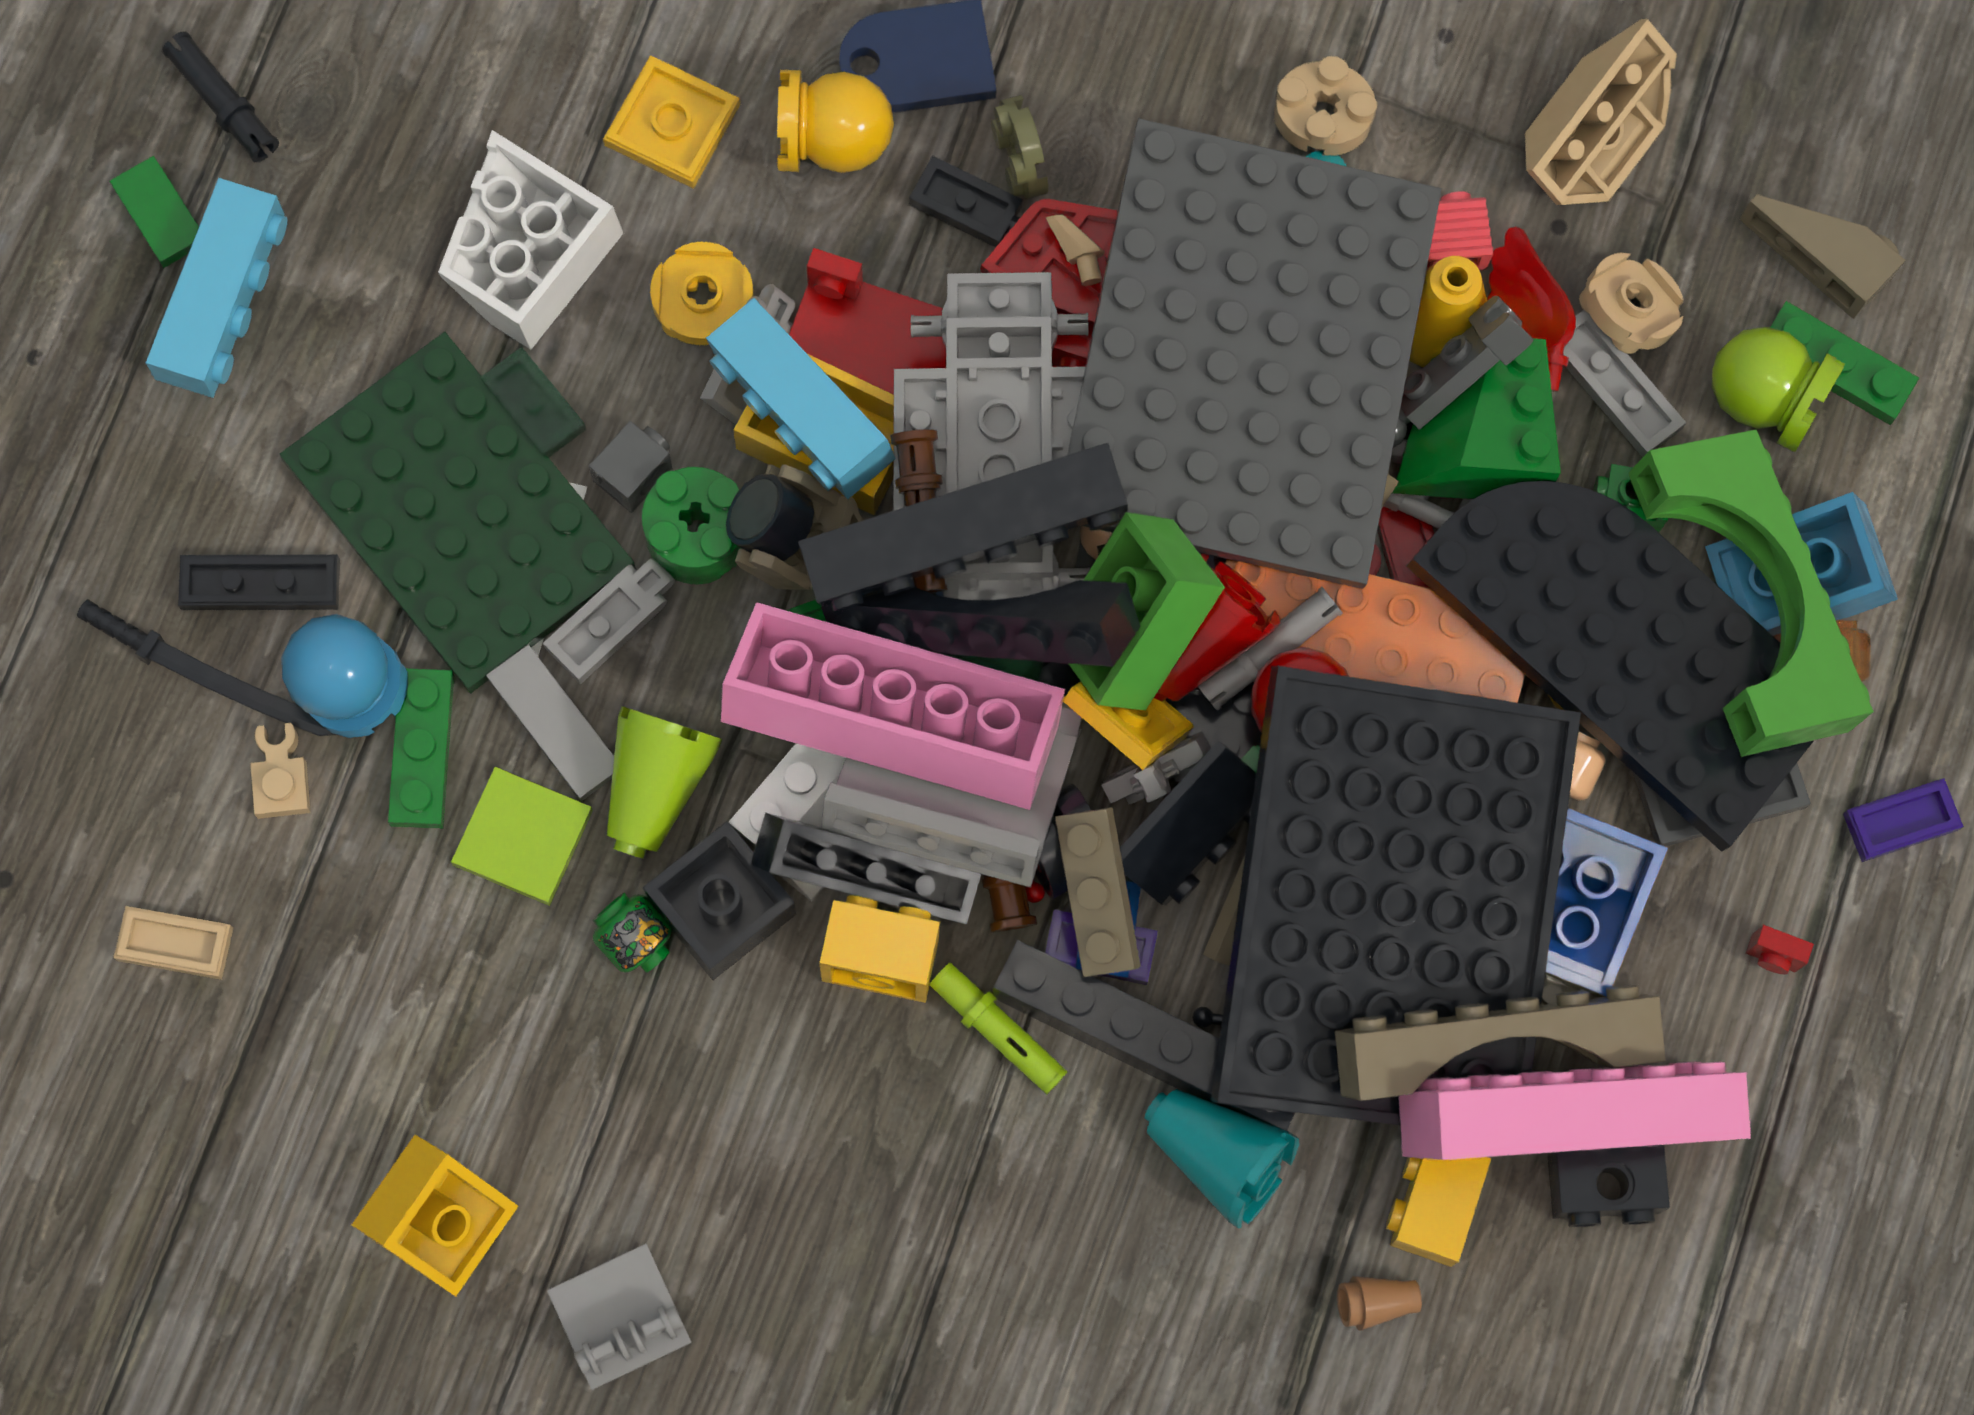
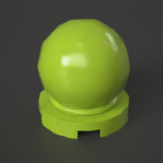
[1711,327,1845,453]

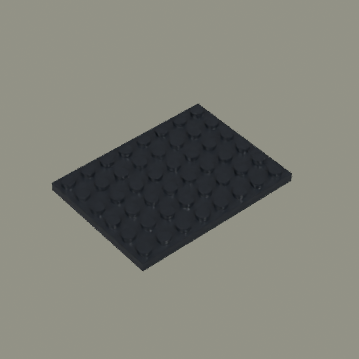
[1211,666,1581,1125]

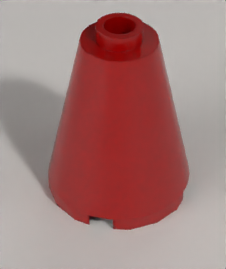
[1154,554,1280,702]

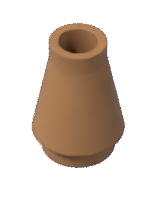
[1337,1276,1422,1331]

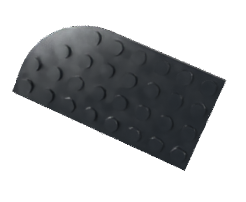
[1406,481,1814,852]

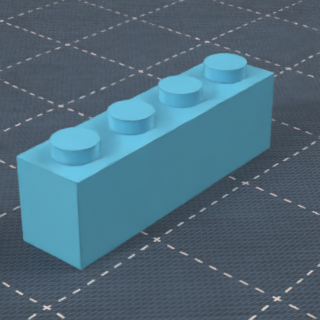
[146,178,287,398]
[706,298,896,499]

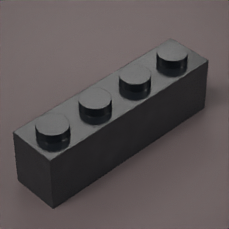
[751,812,981,924]

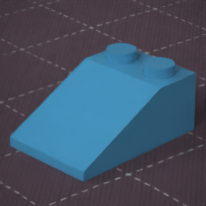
[1705,492,1898,635]

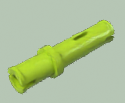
[929,962,1068,1095]

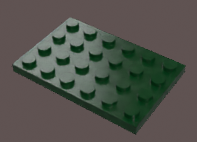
[279,331,636,694]

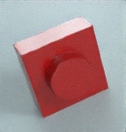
[1745,925,1814,975]

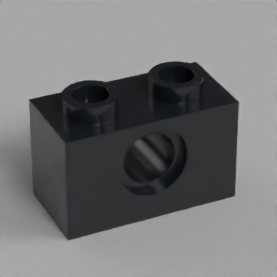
[1547,1145,1670,1227]

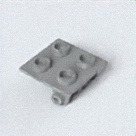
[547,1244,692,1390]

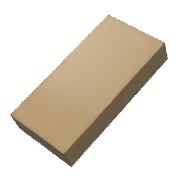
[114,906,233,980]

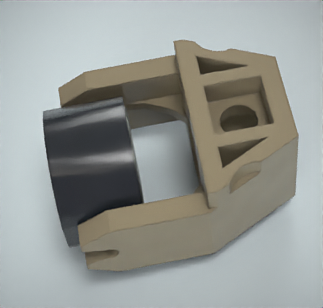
[726,465,865,590]

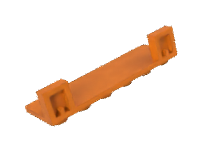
[1225,559,1525,703]

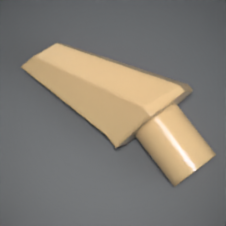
[1046,215,1105,286]

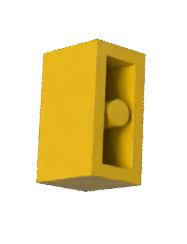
[1386,1157,1491,1267]

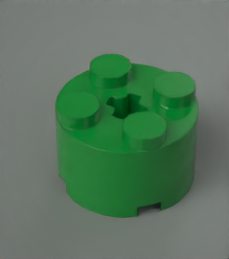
[642,467,746,585]

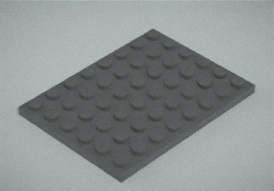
[1067,118,1442,589]

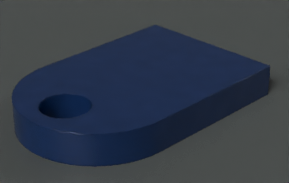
[839,0,997,113]

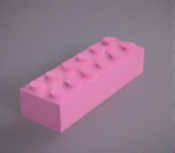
[721,602,1065,810]
[1399,1062,1751,1160]

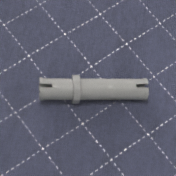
[1198,587,1343,711]

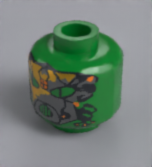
[593,892,672,973]

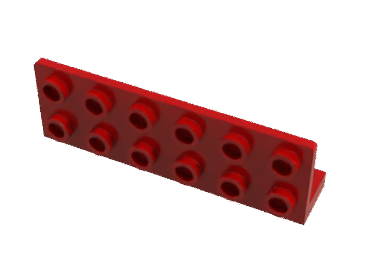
[789,248,1091,395]

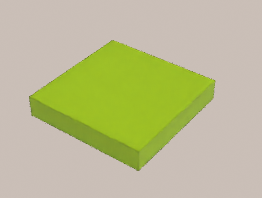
[451,767,593,906]

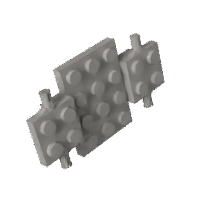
[893,272,1090,600]

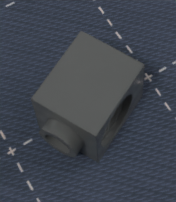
[589,421,672,513]

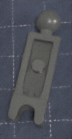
[1393,296,1533,448]

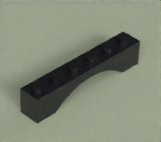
[821,580,1140,667]

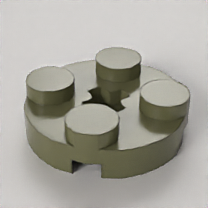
[991,95,1048,199]

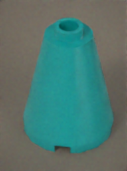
[1144,1089,1299,1229]

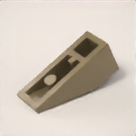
[1740,194,1906,319]

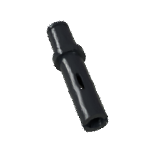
[162,31,279,163]

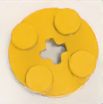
[650,242,754,345]

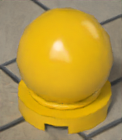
[777,70,894,173]

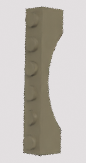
[1335,985,1666,1101]

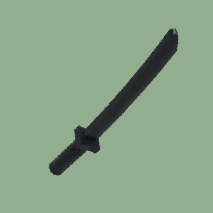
[77,599,337,736]

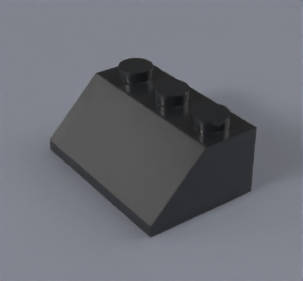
[1120,740,1256,905]

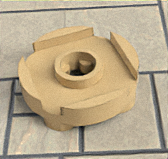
[1274,56,1377,156]
[1579,253,1684,354]

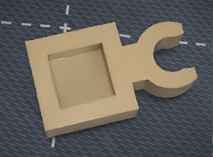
[250,722,311,819]

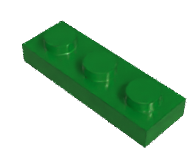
[1770,301,1919,425]
[388,668,454,829]

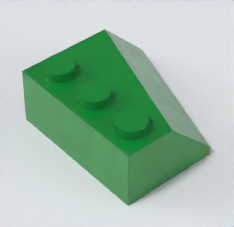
[1392,338,1561,499]

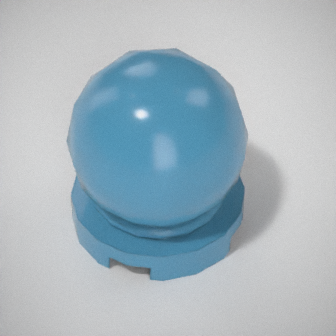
[281,614,408,738]

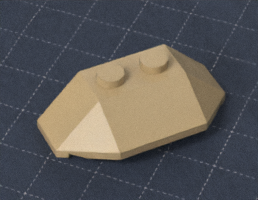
[1525,19,1677,205]

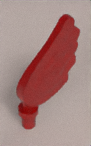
[1487,226,1576,392]

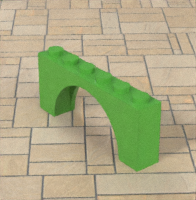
[1628,429,1874,757]

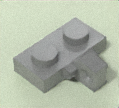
[1102,731,1211,804]

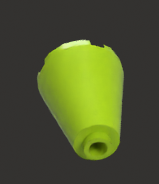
[607,706,722,859]

